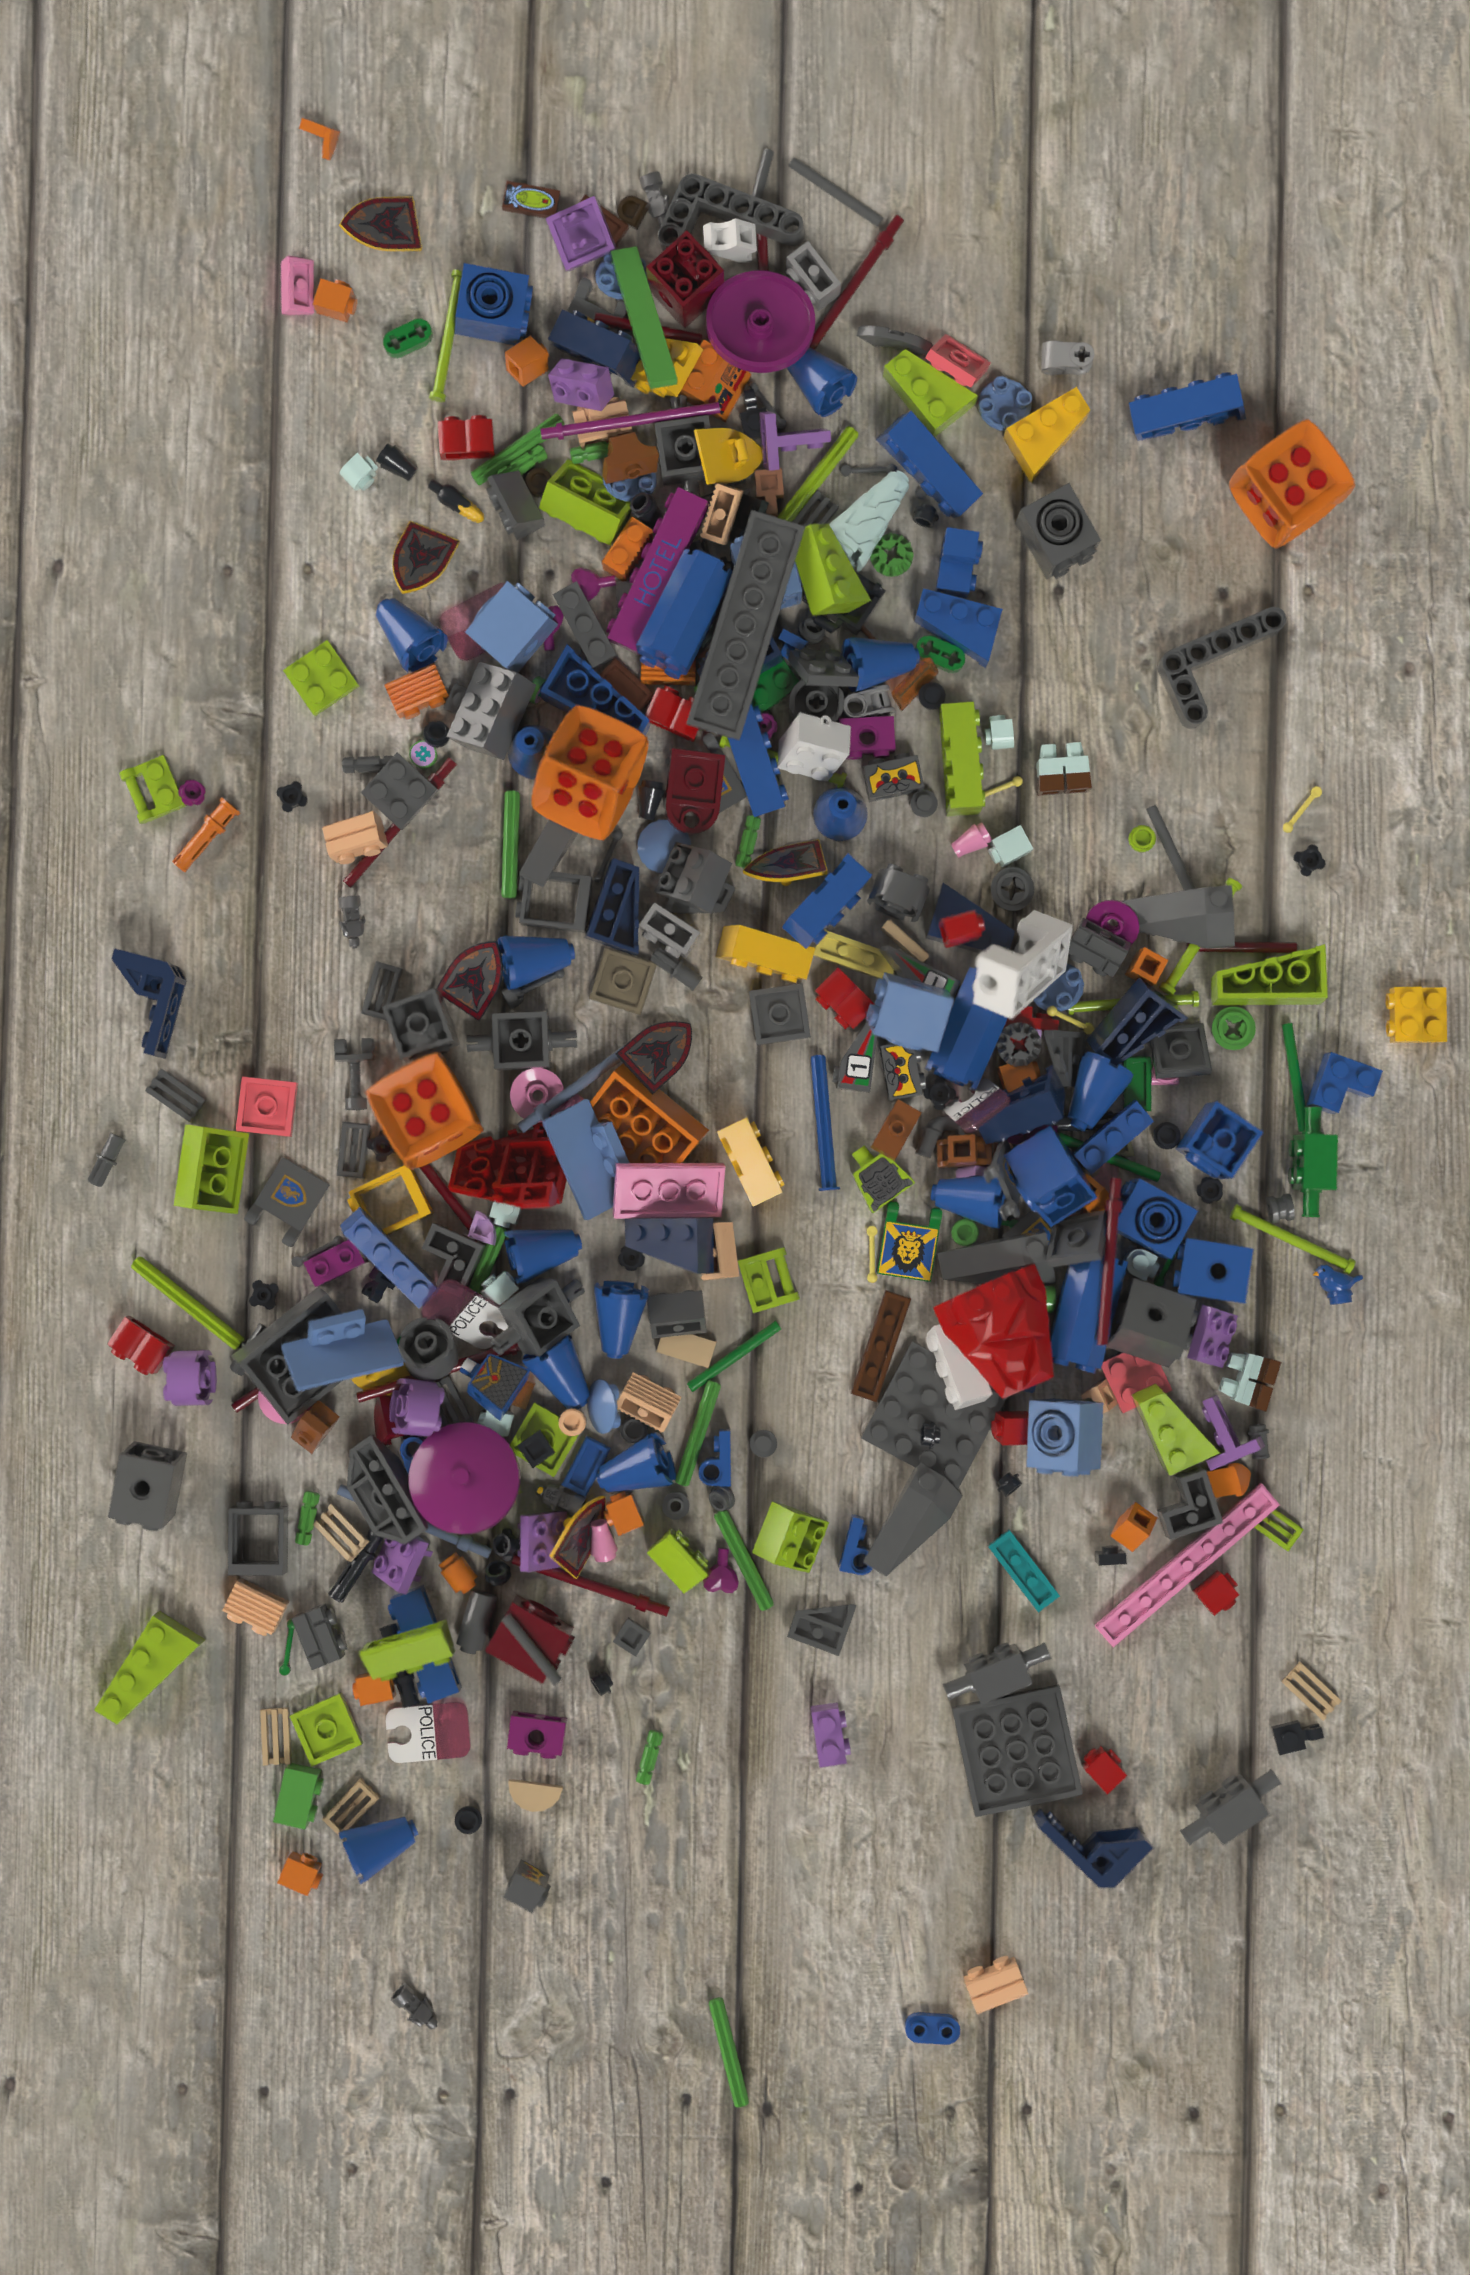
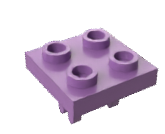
[546,196,617,272]
[1187,1305,1238,1368]
[517,1511,567,1572]
[371,1536,433,1594]

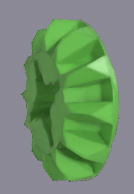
[870,532,914,577]
[1211,1007,1256,1050]

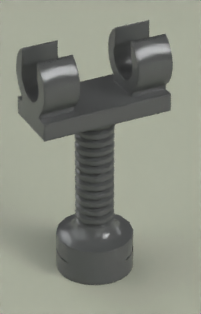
[334,1038,375,1110]

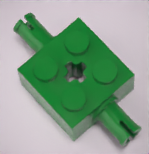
[1288,1107,1338,1218]

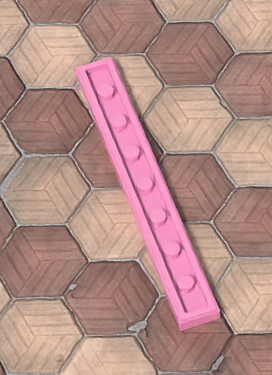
[1095,1483,1280,1648]

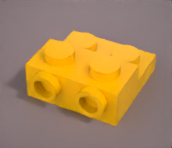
[631,338,703,397]
[1385,987,1447,1043]

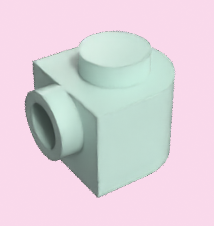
[340,453,378,491]
[984,715,1014,750]
[489,1202,522,1228]
[1123,1249,1160,1281]
[480,1271,519,1307]
[477,1411,514,1436]

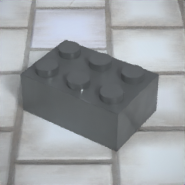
[446,662,536,760]

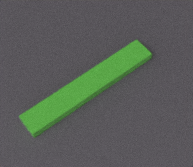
[610,246,677,389]

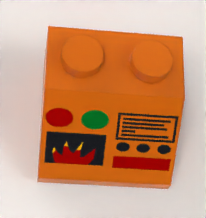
[678,340,751,422]

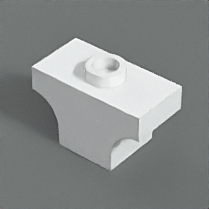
[703,218,757,264]

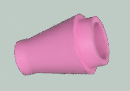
[951,822,993,858]
[591,1519,618,1562]

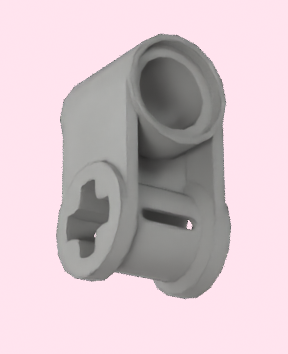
[1041,341,1095,375]
[842,685,896,718]

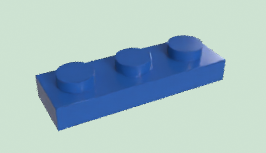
[1072,1100,1154,1175]

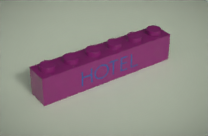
[606,487,709,655]

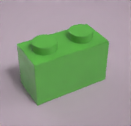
[273,1763,324,1830]

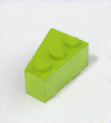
[882,349,978,437]
[795,523,871,616]
[1131,1384,1219,1476]

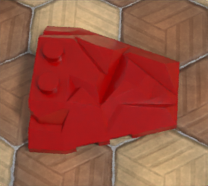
[448,1122,567,1209]
[933,1264,1054,1399]

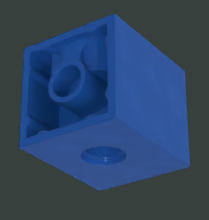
[455,263,533,345]
[1175,1101,1263,1179]
[1004,1125,1098,1227]
[1107,1178,1198,1259]
[1173,1238,1254,1304]

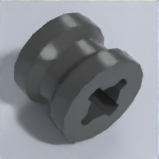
[1266,1193,1295,1223]

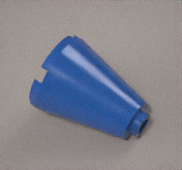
[787,347,857,417]
[376,598,448,672]
[842,637,920,692]
[508,725,555,779]
[813,787,867,842]
[498,935,575,990]
[1067,1052,1134,1131]
[931,1176,1006,1228]
[504,1229,582,1285]
[594,1281,649,1359]
[522,1334,590,1409]
[596,1432,676,1492]
[338,1817,419,1885]

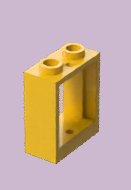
[347,1166,434,1235]

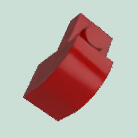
[1003,1006,1059,1051]

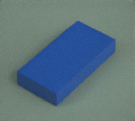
[562,1435,611,1497]

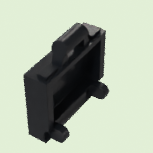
[802,571,886,636]

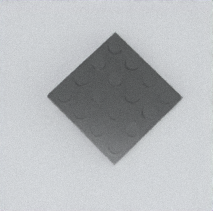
[860,1342,1007,1490]
[952,1684,1083,1817]

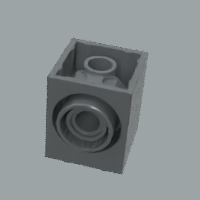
[1015,483,1101,580]
[382,988,460,1063]
[1107,1278,1198,1368]
[108,1441,187,1531]

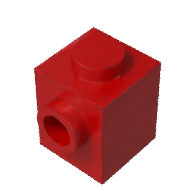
[991,1411,1029,1446]
[1192,1570,1239,1616]
[1081,1746,1128,1795]

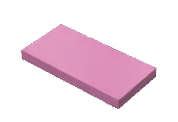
[613,1163,726,1219]

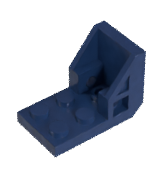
[111,948,187,1059]
[1033,1808,1154,1888]

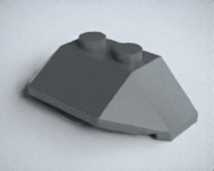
[347,1435,428,1544]

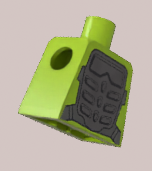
[852,1145,915,1213]

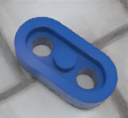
[905,2012,960,2045]

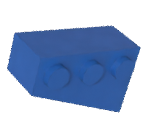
[914,588,1003,668]

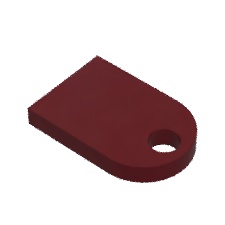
[664,748,726,834]

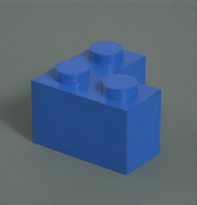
[935,527,983,599]
[1306,1052,1383,1114]

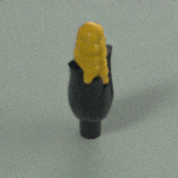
[428,479,485,523]

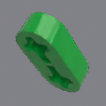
[383,319,433,358]
[916,635,966,673]

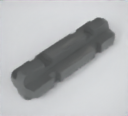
[342,756,393,773]

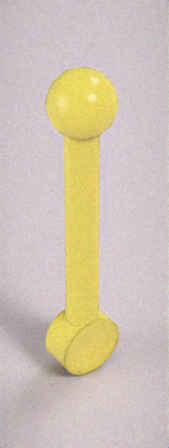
[985,776,1023,797]
[1283,786,1322,833]
[1047,1006,1094,1034]
[866,1226,878,1283]

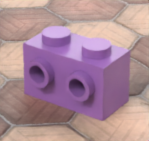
[548,358,614,411]
[810,1702,851,1768]

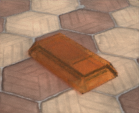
[891,658,939,711]

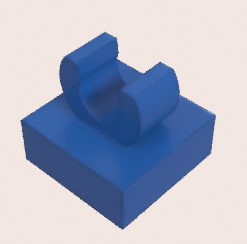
[779,629,809,659]

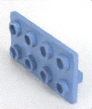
[542,1099,629,1220]
[281,1309,404,1391]

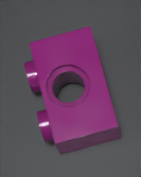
[838,716,896,760]
[303,1240,369,1287]
[507,1711,567,1759]

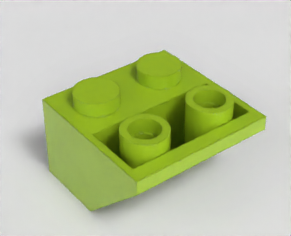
[752,1501,829,1573]
[647,1528,709,1594]

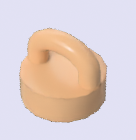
[559,1408,587,1436]

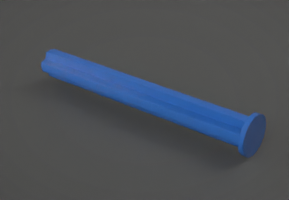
[811,1055,840,1191]

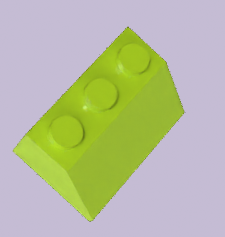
[539,459,632,546]
[173,1124,249,1214]
[359,1620,456,1681]

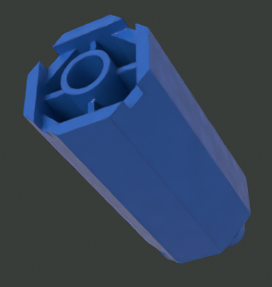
[636,549,733,679]
[924,966,1008,1091]
[1050,1255,1128,1373]

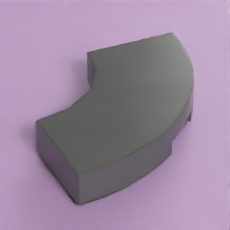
[857,325,933,355]

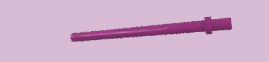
[540,402,720,440]

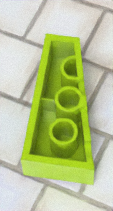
[939,702,985,817]
[1211,944,1328,1005]
[94,1611,206,1725]

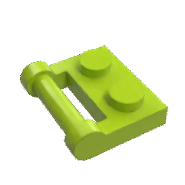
[119,755,186,824]
[738,1247,800,1313]

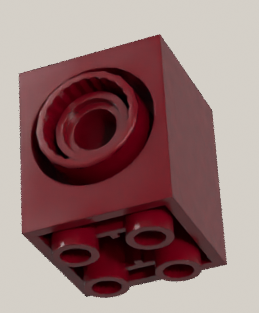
[646,230,724,329]
[485,1595,575,1684]

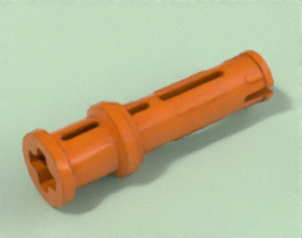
[172,797,241,873]

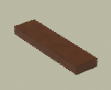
[851,1290,911,1402]

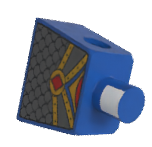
[460,1354,530,1421]

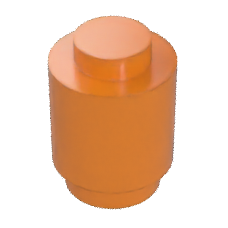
[439,1552,478,1594]

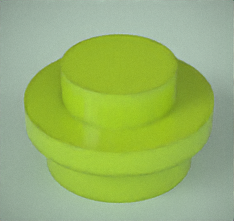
[1128,825,1156,853]

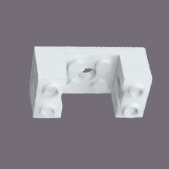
[973,910,1073,1019]

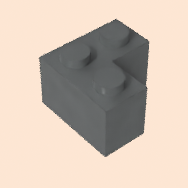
[422,1223,486,1296]
[1157,1467,1223,1540]

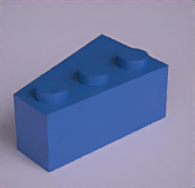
[782,854,872,949]

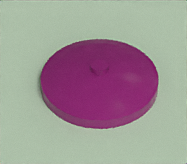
[706,270,815,373]
[409,1422,520,1535]

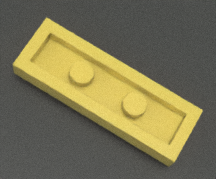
[813,930,894,979]

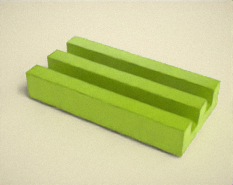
[1254,1509,1304,1552]

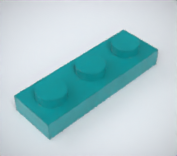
[987,1529,1060,1613]

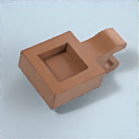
[755,468,784,518]

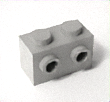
[785,241,841,311]
[639,902,700,959]

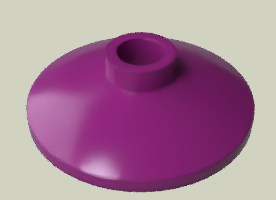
[1086,900,1140,945]

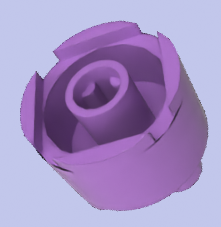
[163,1350,217,1406]
[389,1378,444,1437]

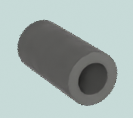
[456,1589,498,1654]

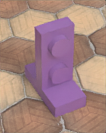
[759,411,831,471]
[1202,1395,1265,1471]

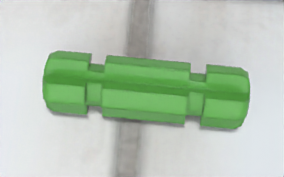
[570,441,609,464]
[497,445,547,475]
[735,815,761,869]
[295,1491,320,1546]
[636,1730,663,1785]

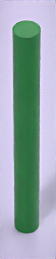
[1282,1023,1306,1132]
[1058,1132,1161,1182]
[686,1320,782,1392]

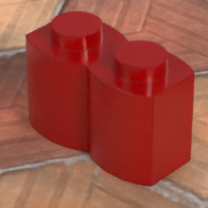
[438,415,495,460]
[645,686,700,742]
[939,910,985,948]
[815,968,875,1030]
[107,1316,175,1375]

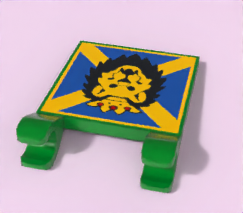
[877,1201,943,1282]

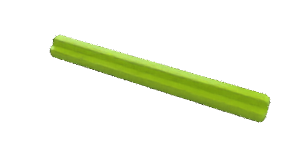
[777,426,859,522]
[131,1256,244,1349]

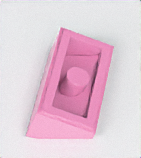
[281,255,314,315]

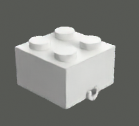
[777,713,851,781]

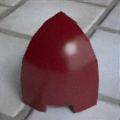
[374,1396,411,1446]

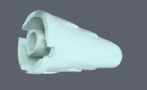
[829,471,909,572]

